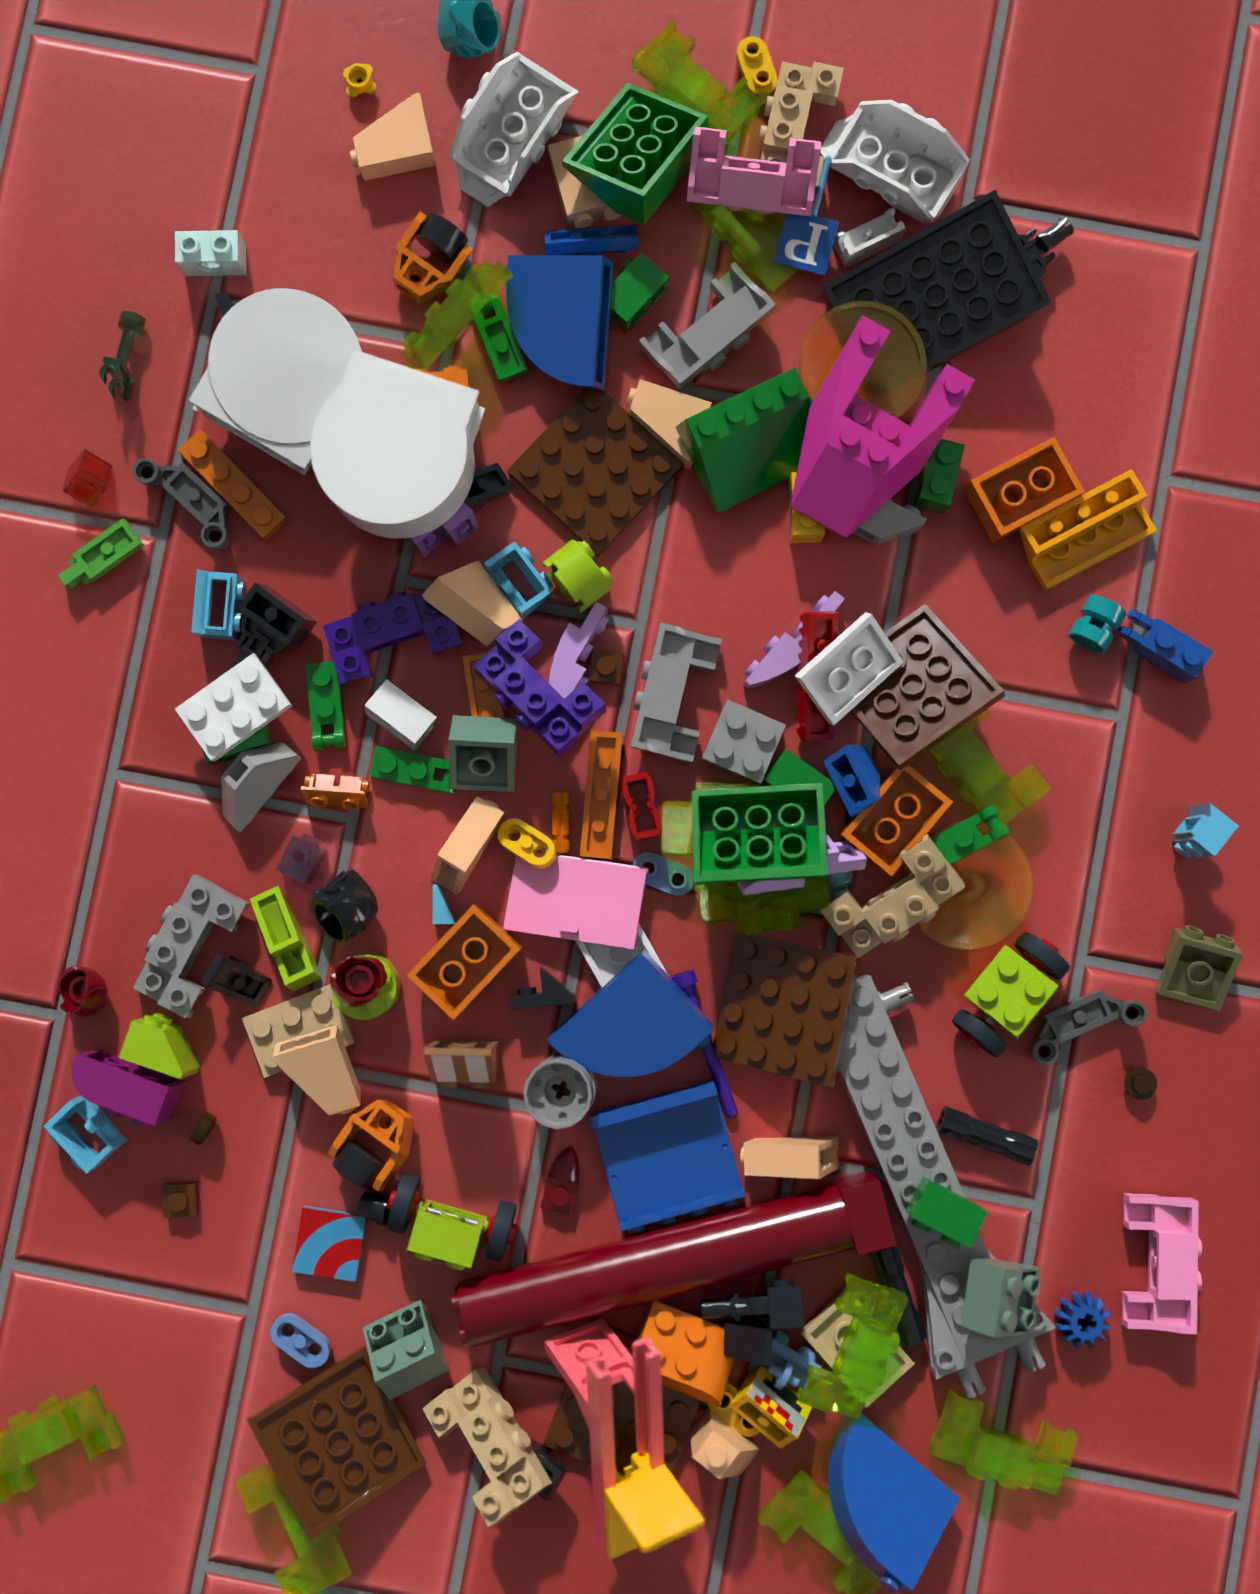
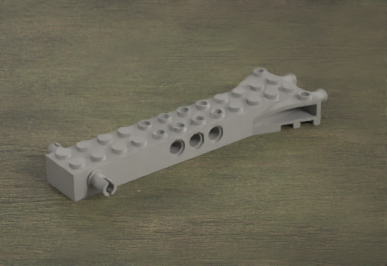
[838,974,1056,1398]

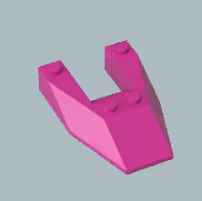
[790,315,975,539]

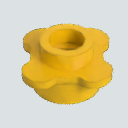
[343,63,376,97]

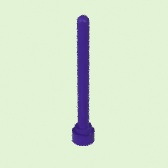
[671,969,738,1118]

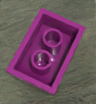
[72,1048,186,1128]

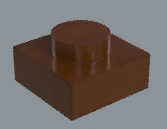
[588,649,624,686]
[162,1182,199,1218]

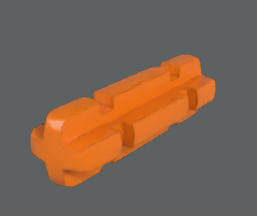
[552,791,569,854]

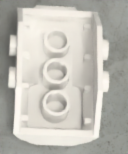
[448,52,579,207]
[820,100,970,223]

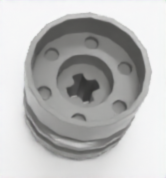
[523,1054,598,1129]

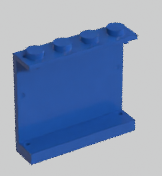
[589,1079,746,1234]

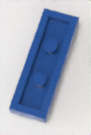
[544,224,639,255]

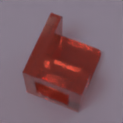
[62,449,112,508]

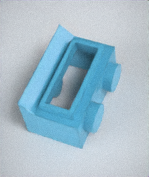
[484,541,553,619]
[191,569,247,640]
[1172,803,1239,859]
[44,1095,128,1174]

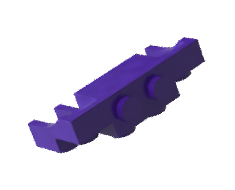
[323,592,463,686]
[473,620,607,757]

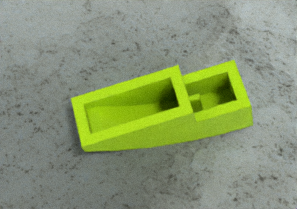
[250,885,322,992]

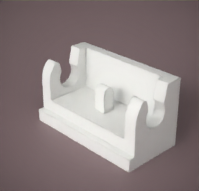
[833,207,906,268]
[365,679,437,751]

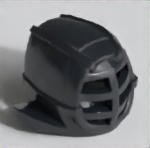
[309,869,378,943]

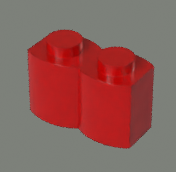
[622,772,661,841]

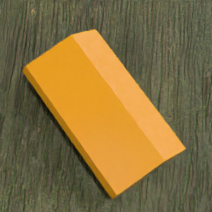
[1019,469,1157,592]

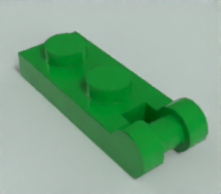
[468,292,529,384]
[305,661,347,752]
[369,746,457,794]
[931,805,1010,865]

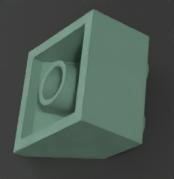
[448,715,517,792]

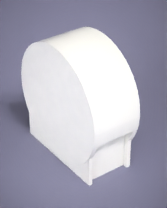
[189,288,362,476]
[310,349,486,538]

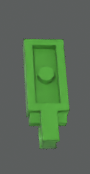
[58,518,145,589]

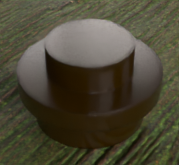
[1124,1067,1157,1100]

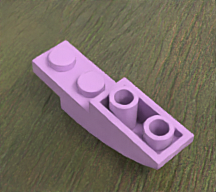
[743,591,845,689]
[549,602,610,698]
[736,833,867,895]

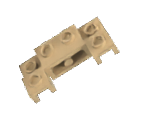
[757,61,844,195]
[820,834,965,958]
[422,1367,552,1527]

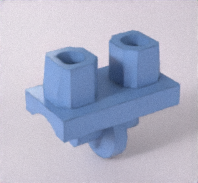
[763,1330,821,1390]

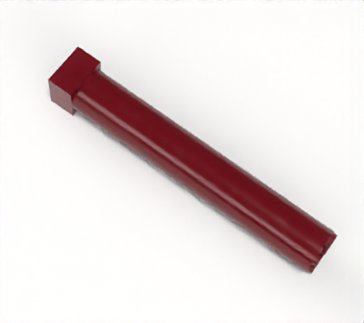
[451,1170,897,1348]

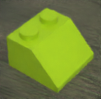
[119,1013,200,1079]

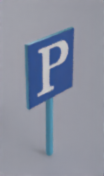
[774,155,839,276]

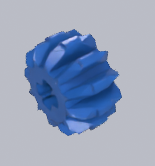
[1054,1291,1111,1348]

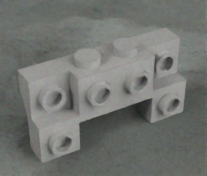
[639,262,776,389]
[631,623,722,764]
[133,874,251,1018]

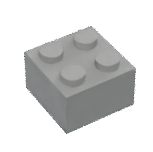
[701,699,786,786]

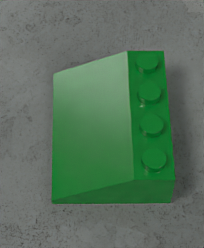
[562,82,708,225]
[676,367,811,514]
[692,783,828,885]

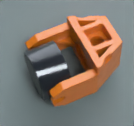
[393,211,473,305]
[328,1099,415,1192]

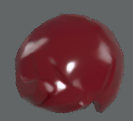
[330,956,387,1007]
[58,966,108,1017]

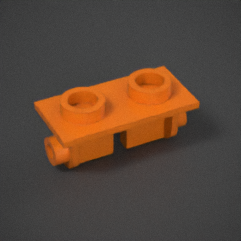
[301,773,370,810]

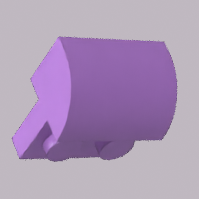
[410,502,479,558]

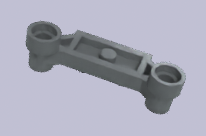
[133,458,231,551]
[1029,989,1148,1065]

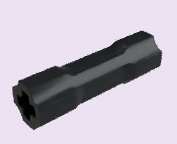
[936,1106,1038,1166]
[870,1243,928,1347]

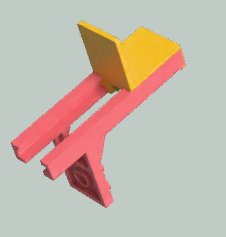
[544,1318,704,1560]

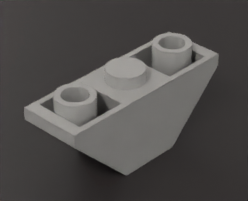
[853,498,927,545]
[221,742,301,832]

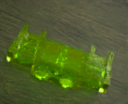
[632,19,767,145]
[402,259,513,369]
[930,710,1052,825]
[797,1273,909,1420]
[0,1385,126,1504]
[929,1390,1079,1495]
[234,1463,352,1594]
[758,1469,882,1594]

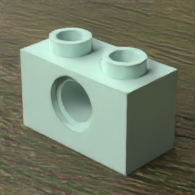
[175,230,246,276]

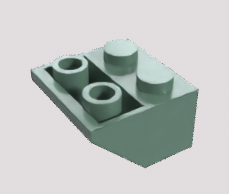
[961,1258,1041,1338]
[363,1299,450,1400]

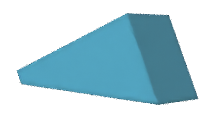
[433,884,457,924]

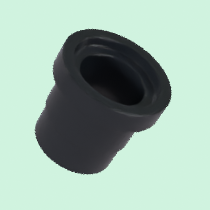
[357,1191,391,1227]

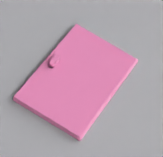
[503,852,649,950]

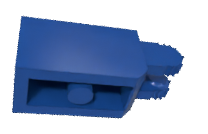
[1117,609,1213,683]

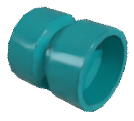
[1068,595,1127,654]

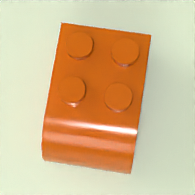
[963,436,1085,544]
[841,765,953,876]
[406,904,523,1020]
[632,1301,734,1407]

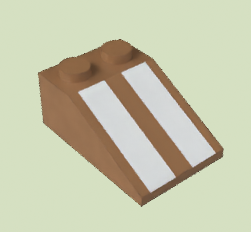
[424,1040,499,1088]

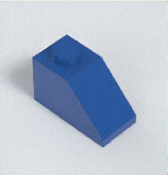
[823,745,881,817]

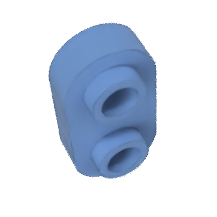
[633,852,694,896]
[270,1313,331,1368]

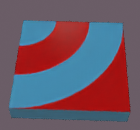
[292,1205,367,1282]

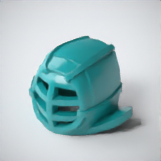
[438,0,502,59]

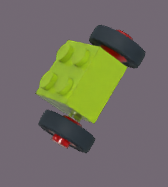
[952,932,1070,1057]
[387,1173,518,1270]

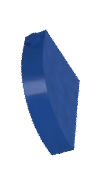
[504,255,614,391]
[547,949,714,1077]
[828,1412,961,1594]

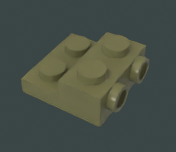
[1156,925,1243,1011]

